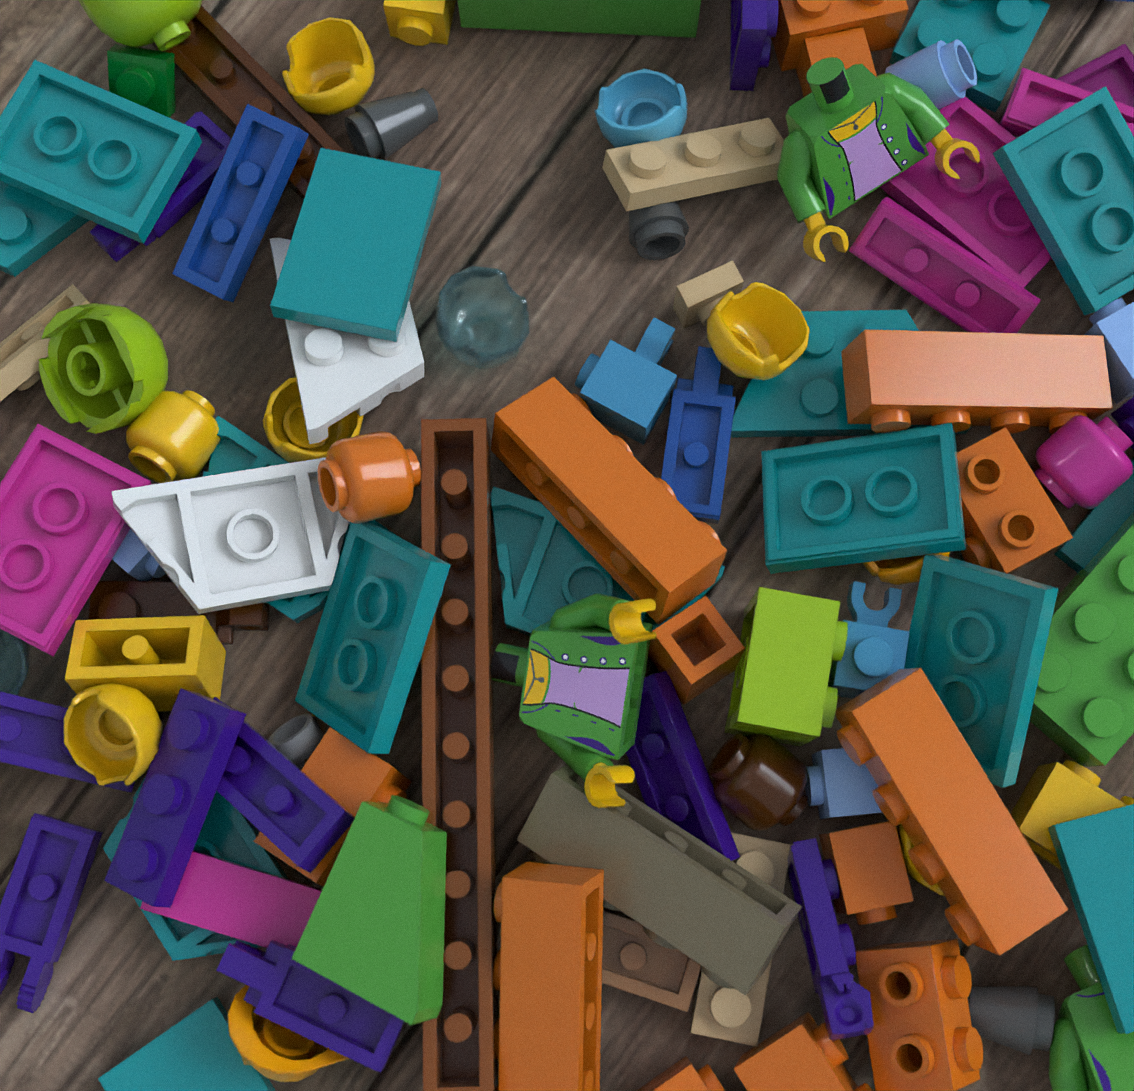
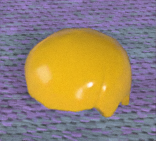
[282,17,375,115]
[707,282,810,380]
[263,377,364,463]
[63,683,163,786]

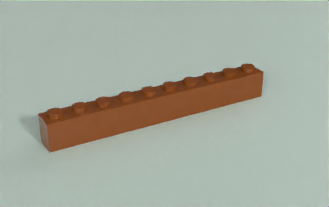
[421,418,498,1091]

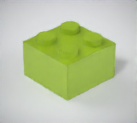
[724,587,848,747]

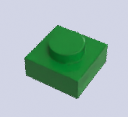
[107,44,176,118]

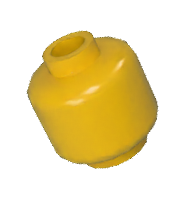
[126,390,221,483]

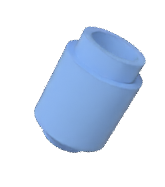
[885,39,977,110]

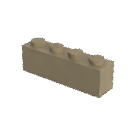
[517,765,802,995]

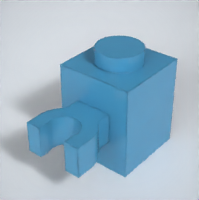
[575,317,677,445]
[828,581,909,699]

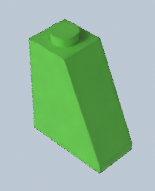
[292,795,447,1025]

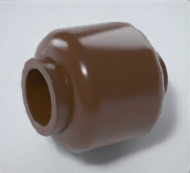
[708,733,808,831]

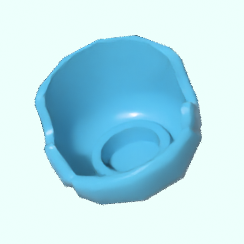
[594,68,687,148]

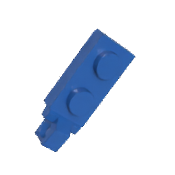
[661,346,736,524]

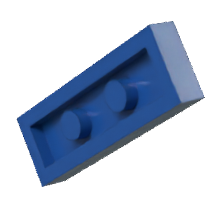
[172,104,309,303]

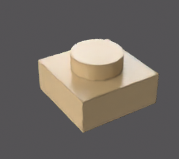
[673,260,744,328]

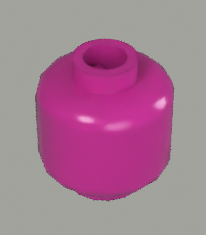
[1034,415,1134,510]

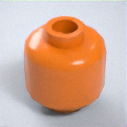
[318,431,421,524]

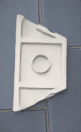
[270,237,424,444]
[112,457,349,614]

